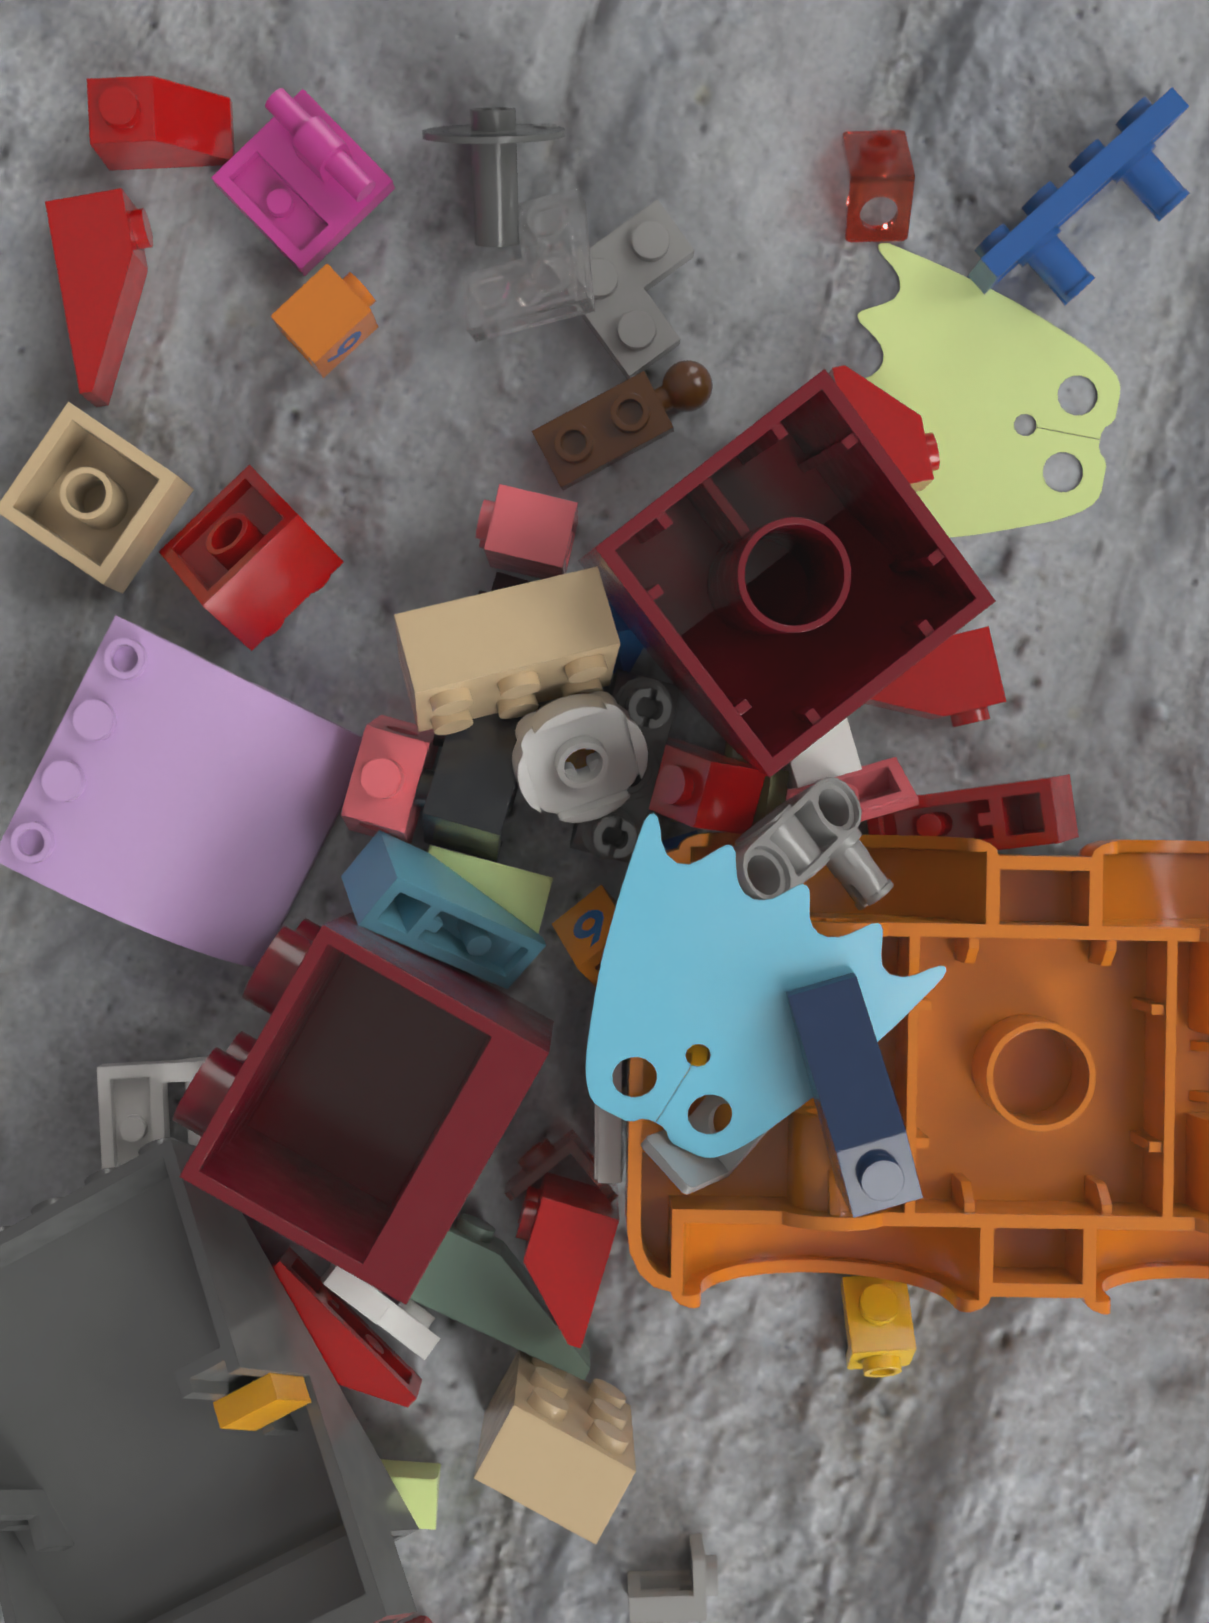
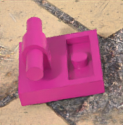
[211,88,395,277]

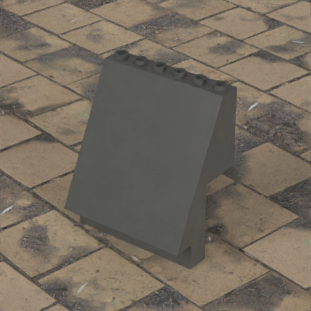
[0,1137,419,1623]

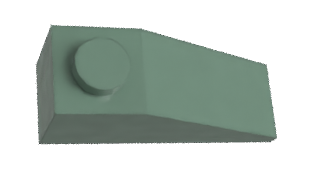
[410,1214,590,1381]

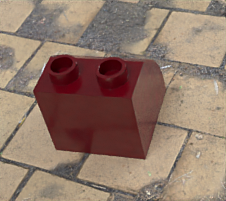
[578,369,996,777]

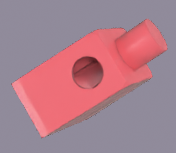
[341,715,438,844]

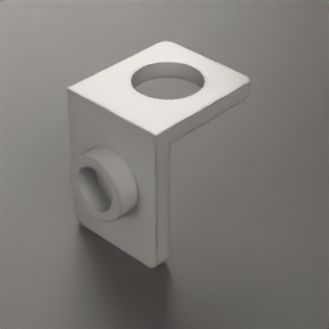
[641,1095,769,1194]

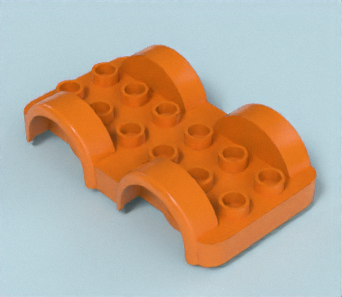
[625,832,1209,1315]

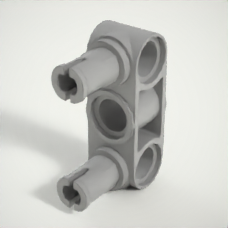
[733,777,894,910]

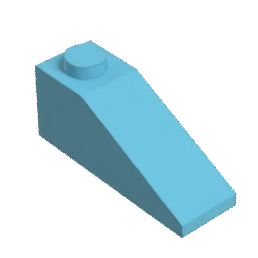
[341,830,546,989]

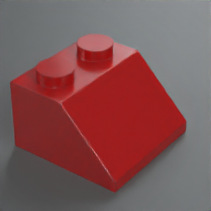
[159,464,344,651]
[515,1171,620,1349]

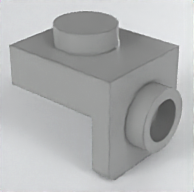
[627,1533,718,1623]

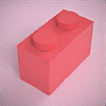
[476,484,578,579]

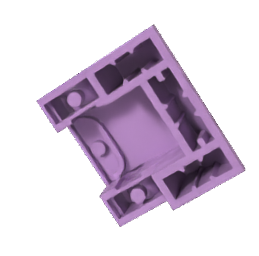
[0,615,362,968]

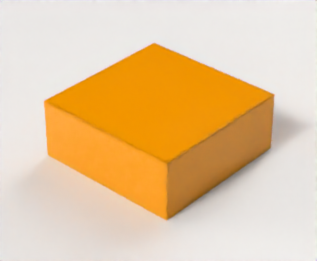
[213,1373,311,1431]

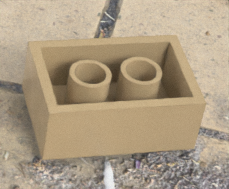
[394,566,620,735]
[474,1350,636,1545]

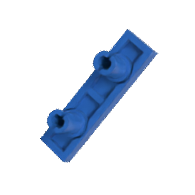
[967,87,1190,306]

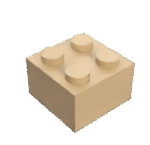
[0,401,194,594]

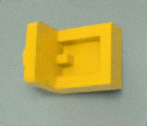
[840,1276,916,1378]

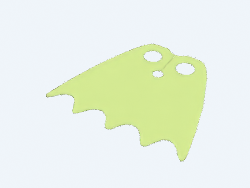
[857,243,1120,538]

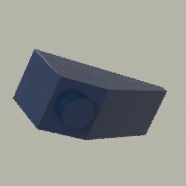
[786,972,923,1218]

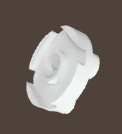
[512,691,648,823]

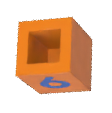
[271,263,378,378]
[552,885,617,987]

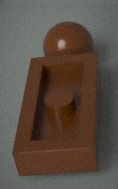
[532,360,713,491]

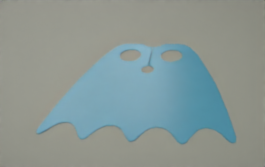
[586,813,946,1158]

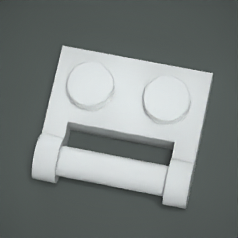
[97,1057,207,1169]

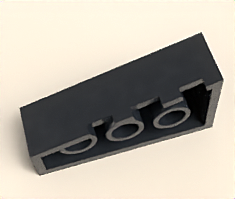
[414,572,541,863]

